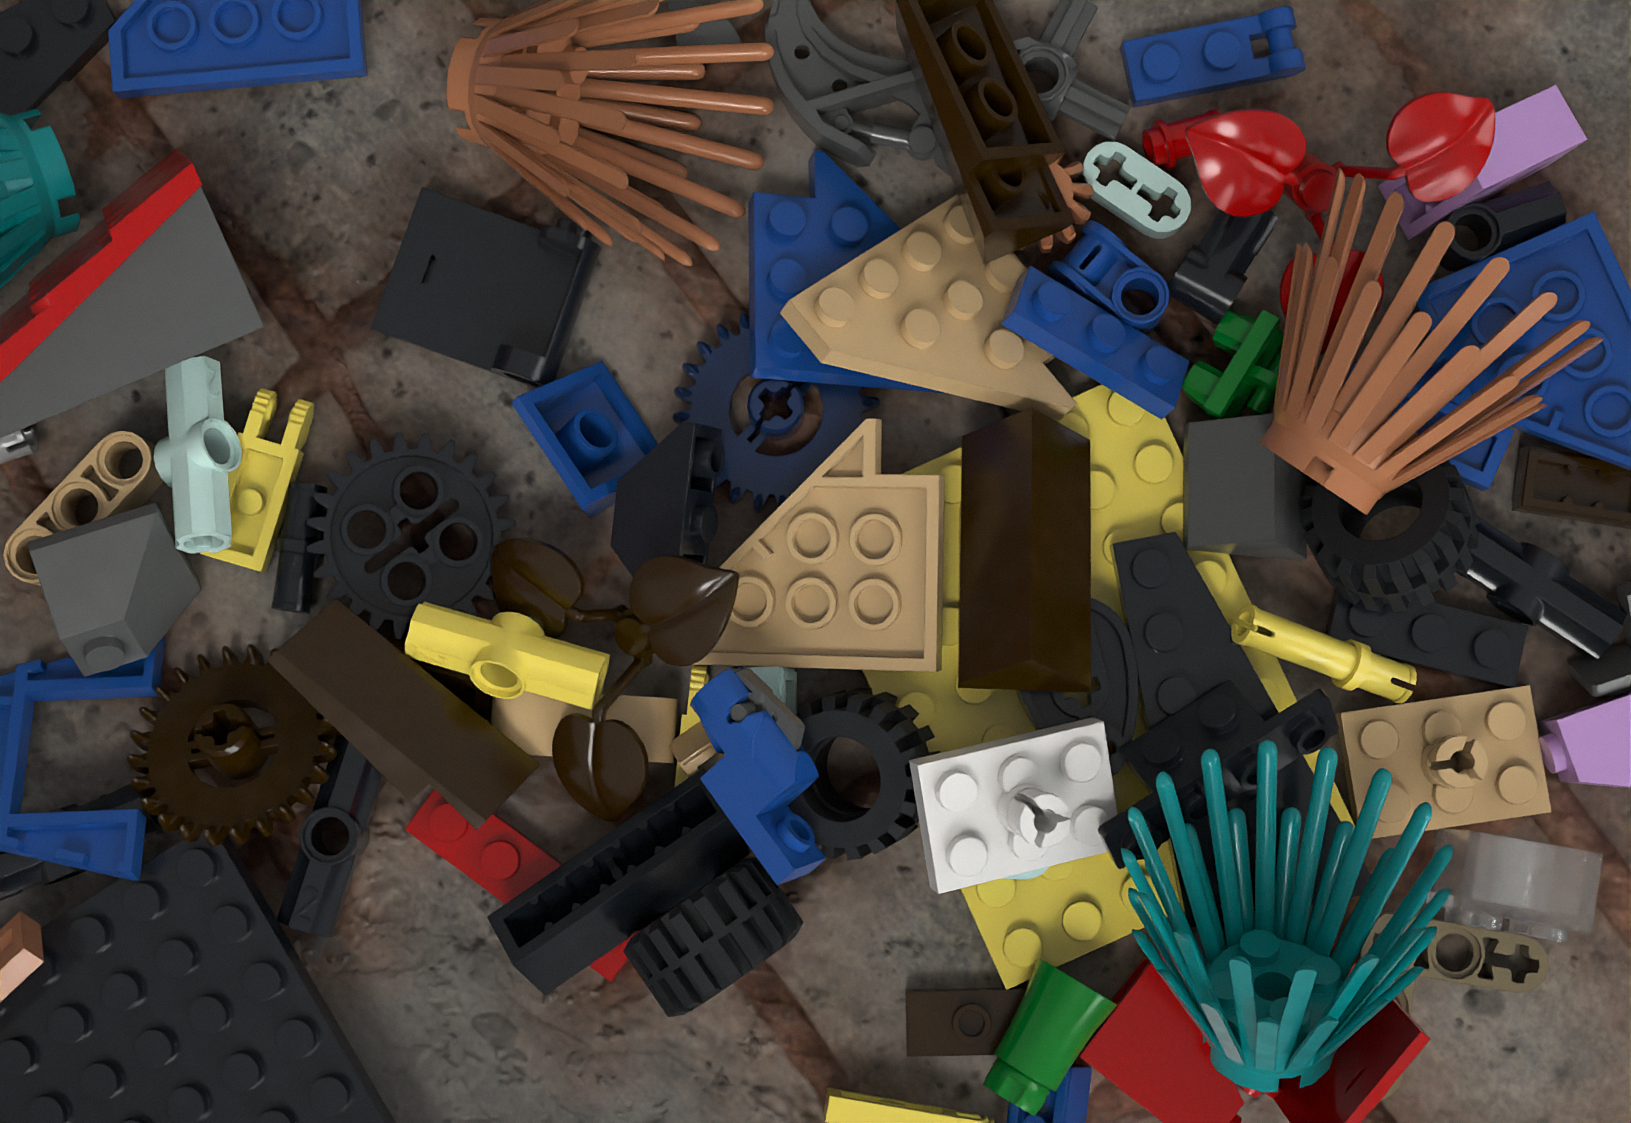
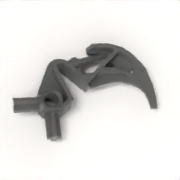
[765,0,1131,176]

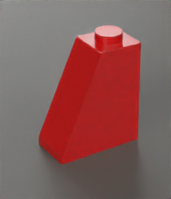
[1078,951,1244,1123]

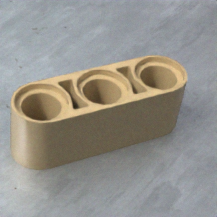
[3,431,163,586]
[491,691,678,763]

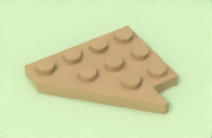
[780,194,1077,420]
[692,419,944,672]

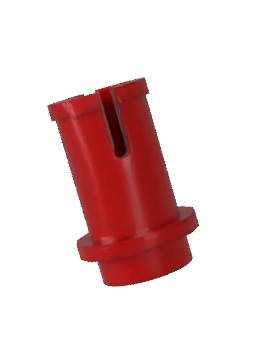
[1142,109,1220,169]

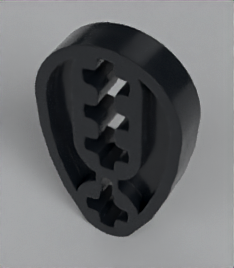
[1016,598,1139,776]

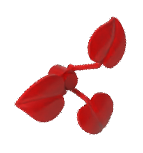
[1185,91,1495,355]

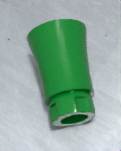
[983,958,1117,1116]

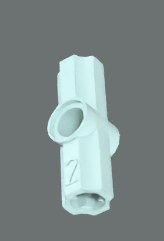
[154,355,242,554]

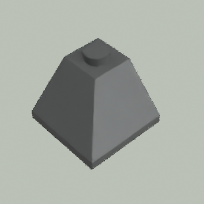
[28,503,201,677]

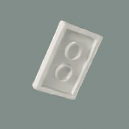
[909,717,1118,894]

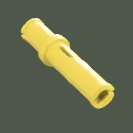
[1231,604,1417,704]

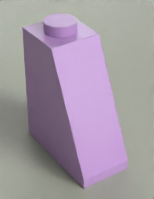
[1378,85,1588,240]
[1538,689,1631,788]

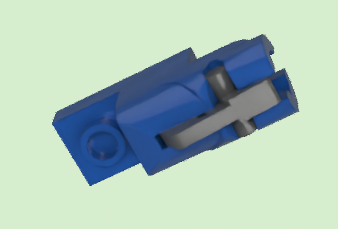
[690,666,826,885]

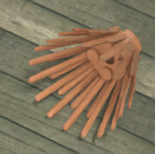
[446,0,774,266]
[1258,168,1604,515]

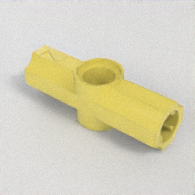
[405,602,610,710]

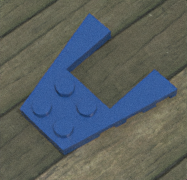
[0,636,166,881]

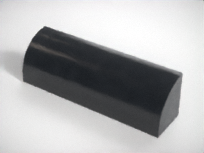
[487,768,752,995]

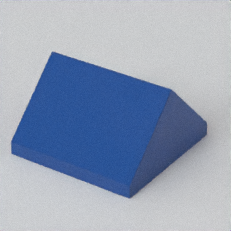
[511,361,658,519]

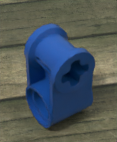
[1047,220,1169,334]

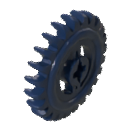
[672,312,880,513]

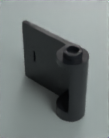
[371,187,602,388]

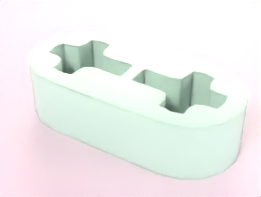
[1080,142,1191,239]

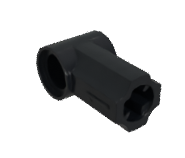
[1439,181,1567,272]
[1167,209,1279,325]

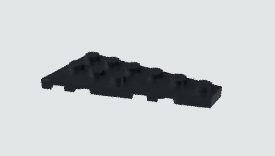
[1110,532,1371,928]

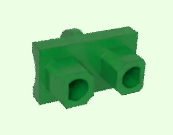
[1182,310,1284,420]

